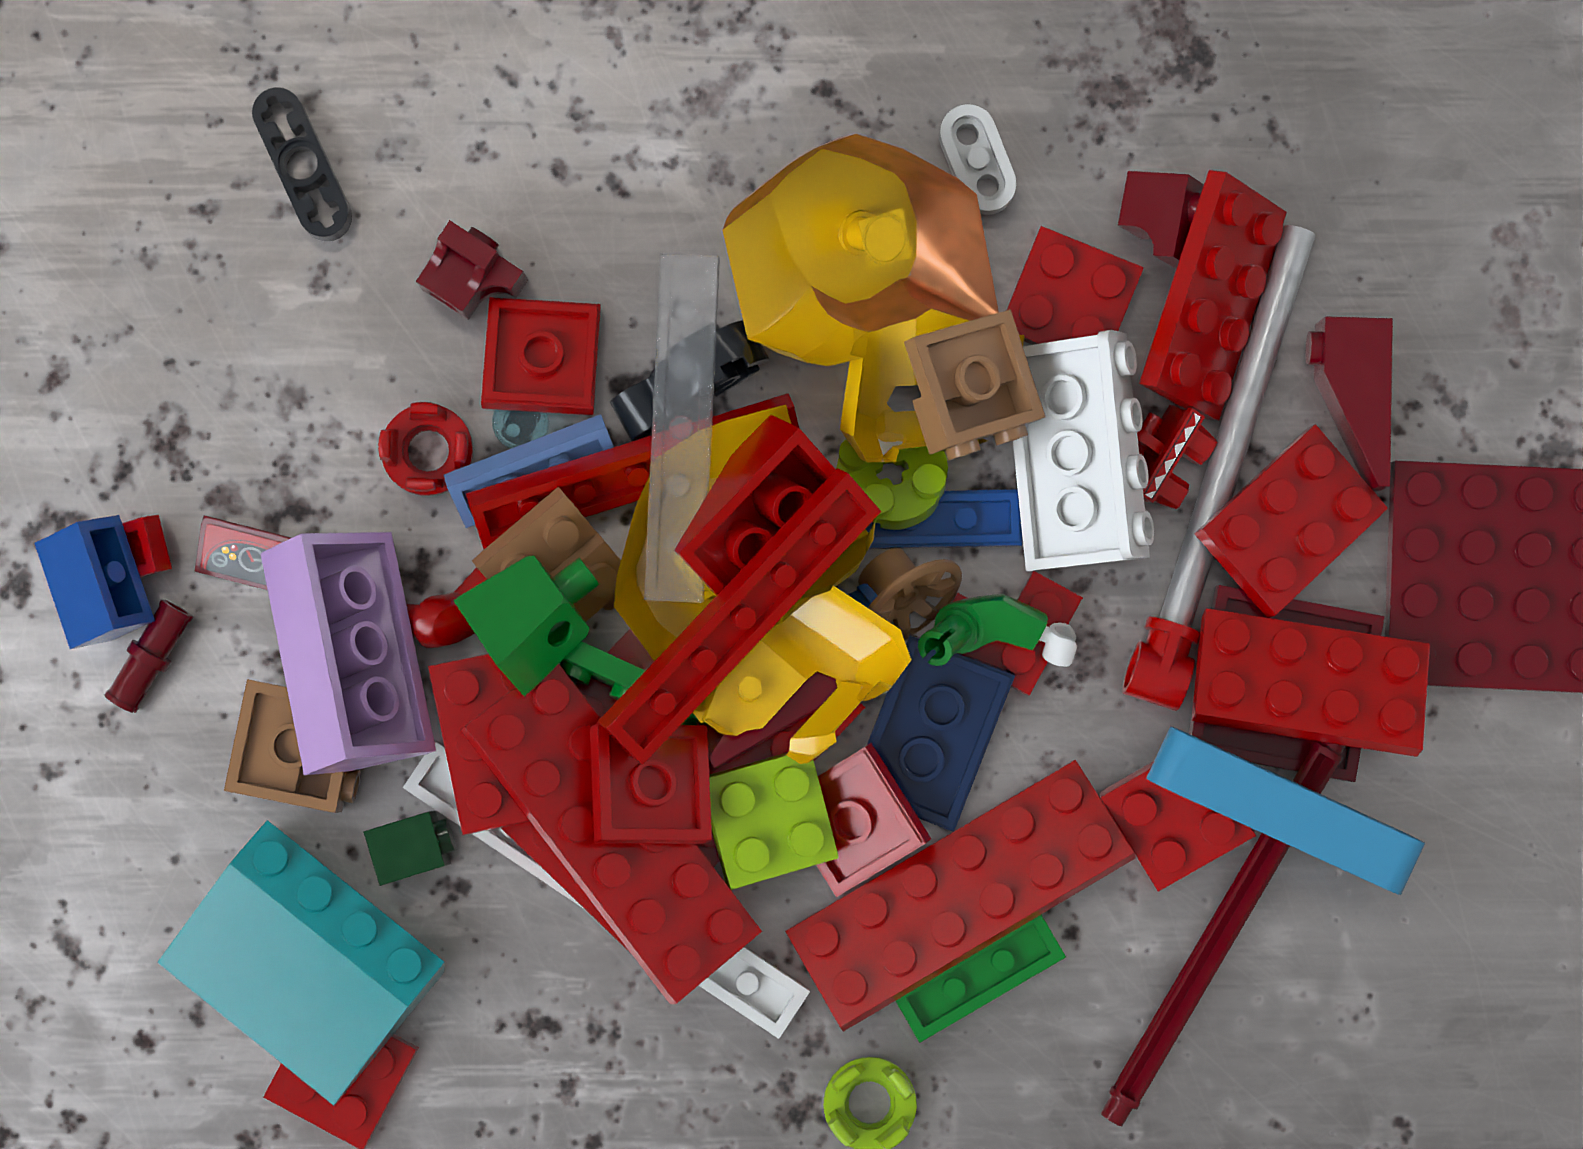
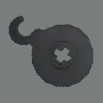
[610,320,770,441]

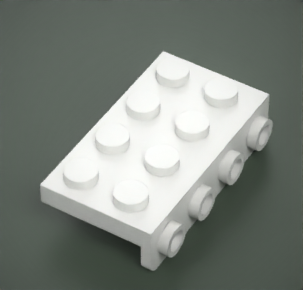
[1013,330,1154,571]

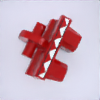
[1137,405,1218,509]

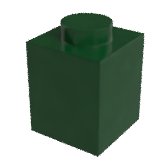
[363,810,456,886]

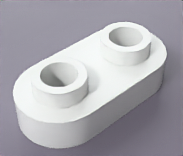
[939,104,1016,215]

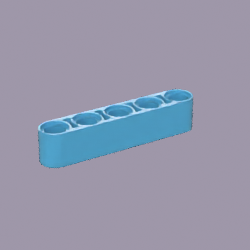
[1146,726,1425,895]

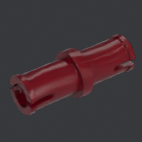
[104,599,194,713]

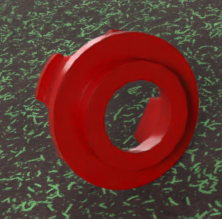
[378,402,473,496]

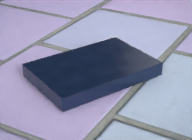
[867,633,1015,832]

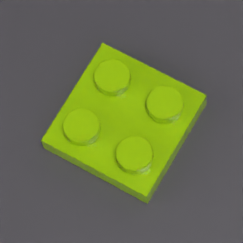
[709,752,839,890]

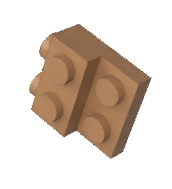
[904,309,1045,461]
[472,487,621,622]
[224,679,361,813]

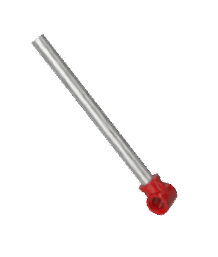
[1122,225,1315,711]

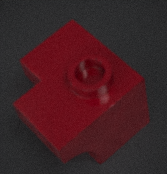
[1118,171,1204,269]
[416,220,528,320]

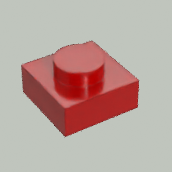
[122,514,172,578]

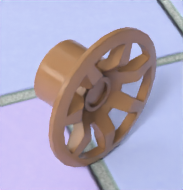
[858,548,962,641]

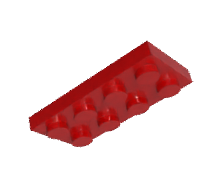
[1139,170,1287,421]
[1191,608,1430,757]

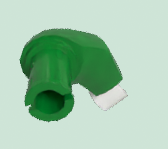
[918,594,1077,667]

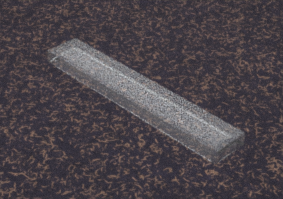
[644,253,720,603]

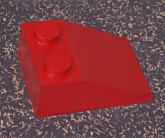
[674,414,836,596]

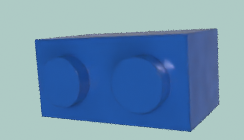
[34,515,155,649]

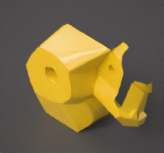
[614,405,911,764]

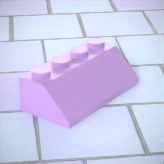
[260,532,436,775]

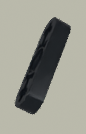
[252,87,352,241]

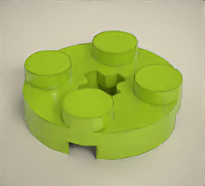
[836,439,948,530]

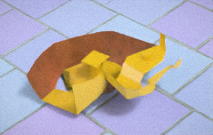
[722,134,1024,462]

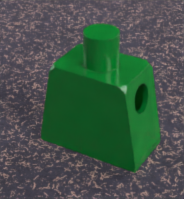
[454,556,600,696]

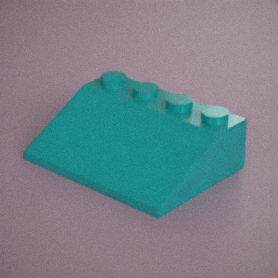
[157,820,445,1106]

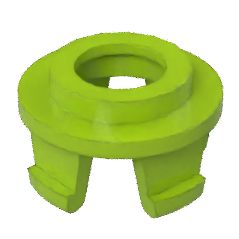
[823,1056,917,1149]

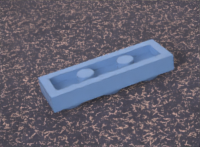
[444,414,614,528]

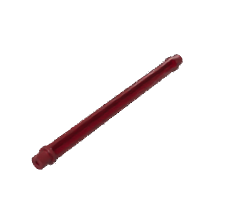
[1100,741,1345,1127]

